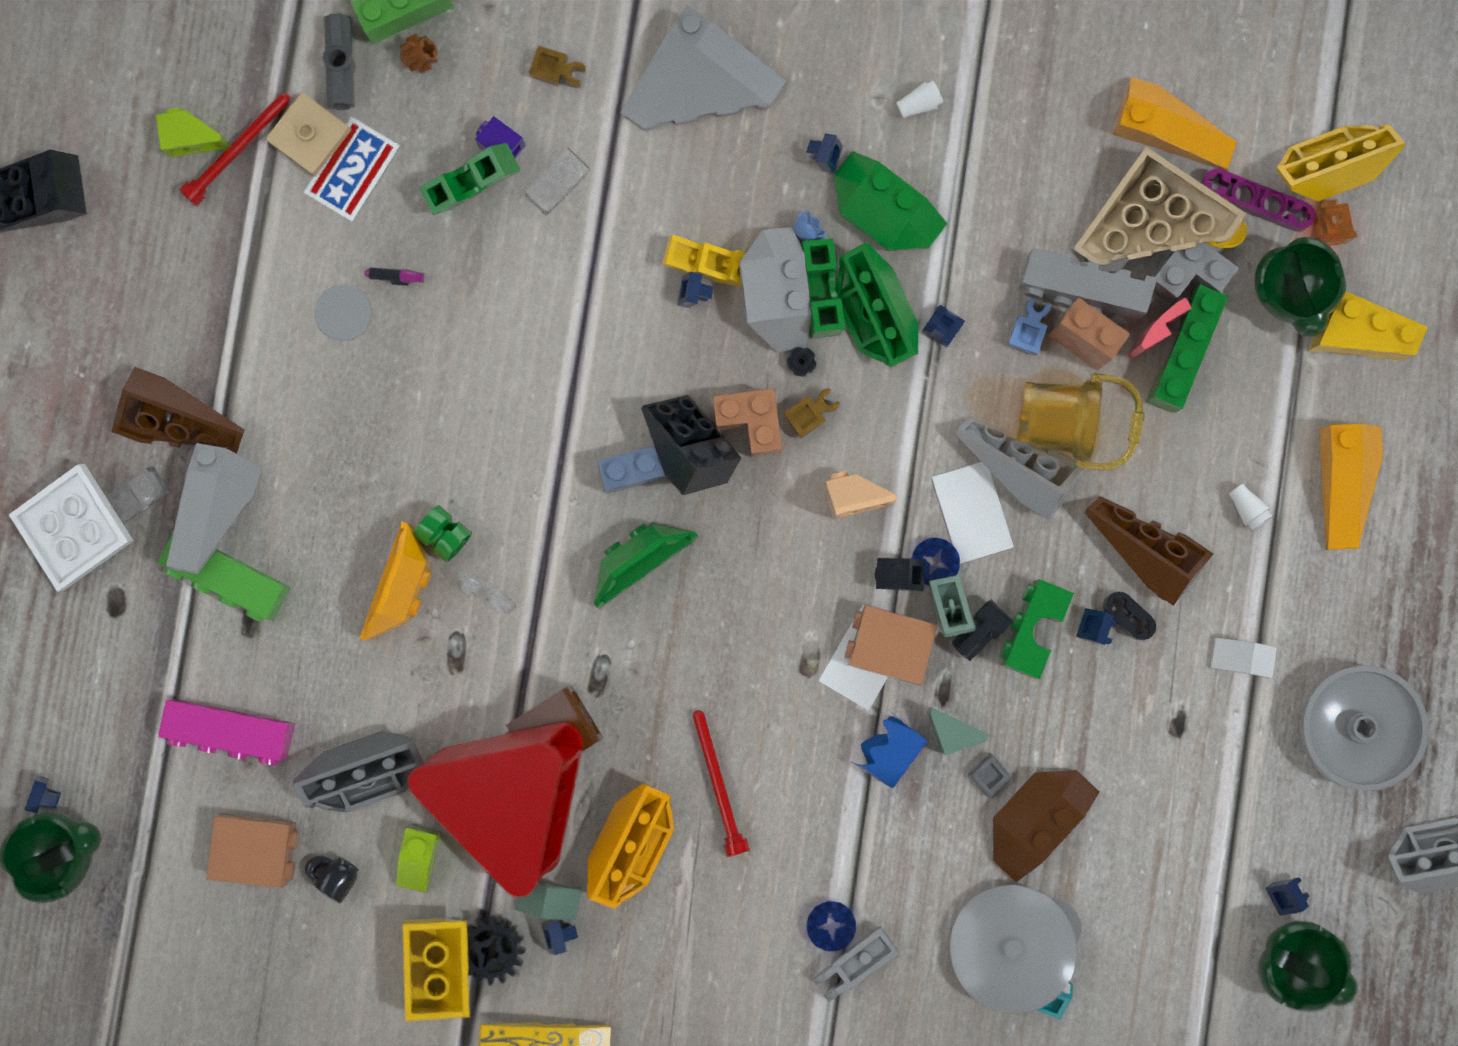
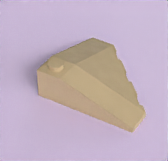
[1074,147,1248,266]

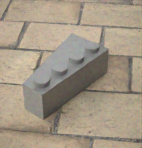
[1018,248,1157,326]

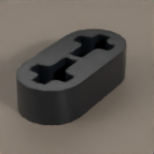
[1103,592,1156,640]

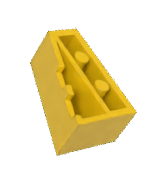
[1308,291,1428,361]

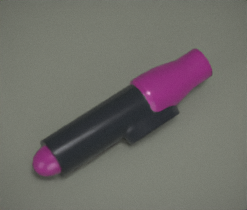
[364,267,425,286]

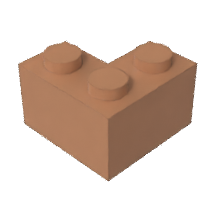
[713,388,782,457]

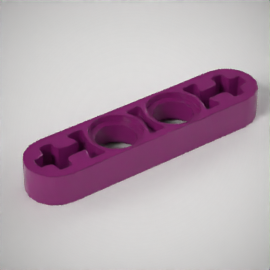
[1200,168,1316,232]

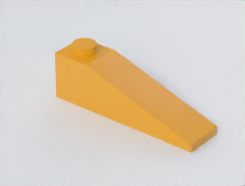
[1112,77,1237,171]
[1319,424,1383,550]

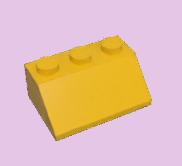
[403,918,469,1021]

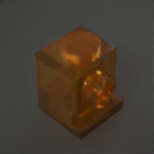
[1313,199,1357,247]

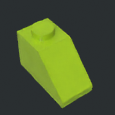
[156,108,229,158]
[396,825,442,893]

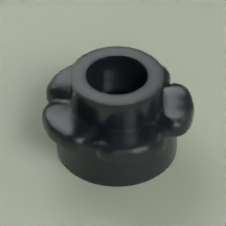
[786,347,817,377]

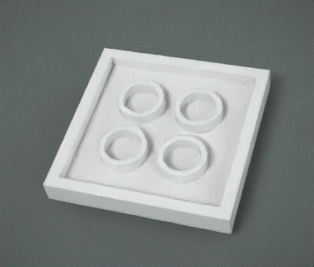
[9,464,134,592]

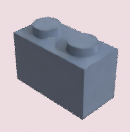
[598,446,666,494]

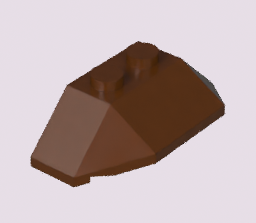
[993,770,1100,882]

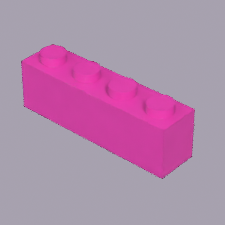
[158,699,295,766]

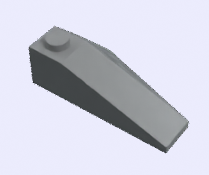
[955,417,1086,520]
[166,443,263,574]

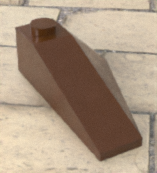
[111,367,245,454]
[1085,496,1214,606]

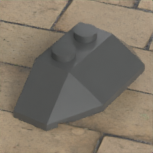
[293,731,424,813]

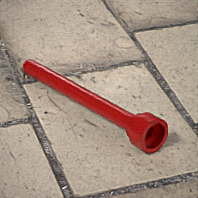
[178,93,290,207]
[693,710,750,857]

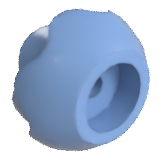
[793,210,826,242]

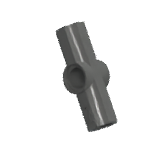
[323,13,356,110]

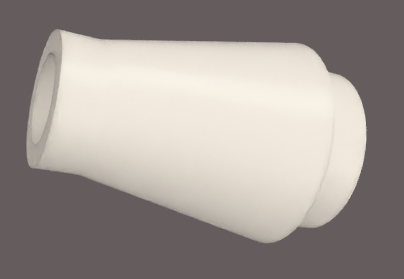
[896,80,944,119]
[1229,484,1273,531]

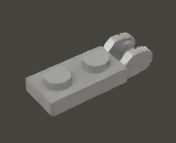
[813,925,900,1002]

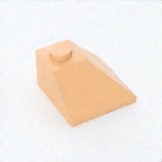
[824,471,897,519]

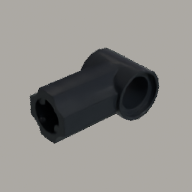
[950,599,1013,661]

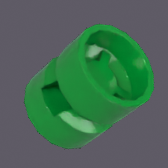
[413,505,472,563]

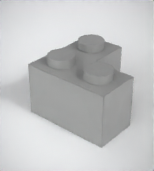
[1153,243,1239,305]

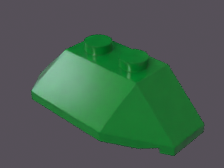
[833,151,948,251]
[835,242,919,367]
[594,524,699,609]

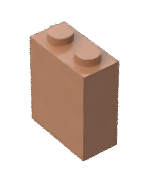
[1048,298,1130,371]
[844,605,938,685]
[206,814,299,888]

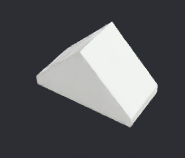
[1210,638,1277,678]

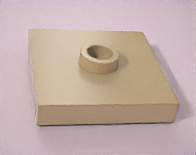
[265,92,352,177]

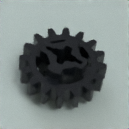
[467,915,526,986]

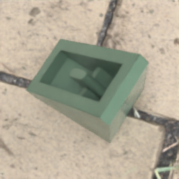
[929,575,975,637]
[927,707,989,755]
[515,881,581,920]

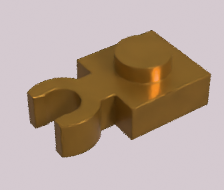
[529,45,586,88]
[783,388,840,439]

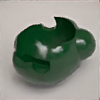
[1254,237,1346,337]
[0,812,101,903]
[1258,921,1358,1012]

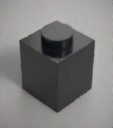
[874,558,925,592]

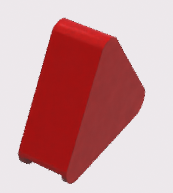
[408,722,583,897]

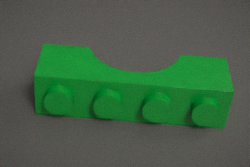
[1146,284,1229,413]

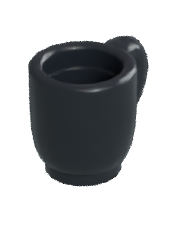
[305,856,359,903]

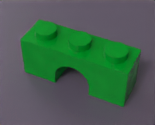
[419,143,521,215]
[801,238,845,339]
[999,579,1074,679]

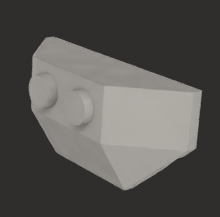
[739,227,812,352]
[1387,817,1458,894]

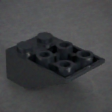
[0,149,87,232]
[641,395,741,496]

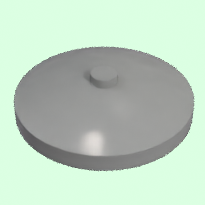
[1300,666,1429,791]
[950,885,1076,1013]

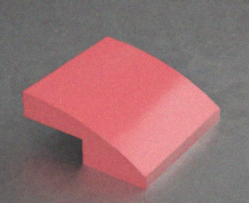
[1128,297,1192,359]

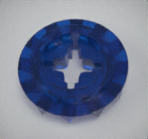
[911,538,960,586]
[807,900,856,952]

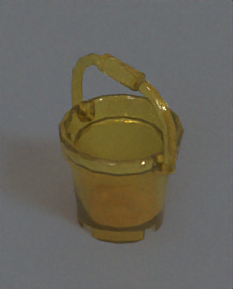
[1017,373,1145,471]

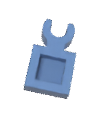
[1007,297,1050,356]

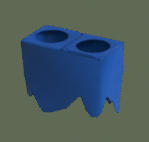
[851,710,928,788]

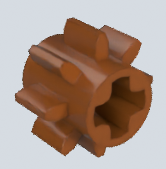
[400,33,438,74]

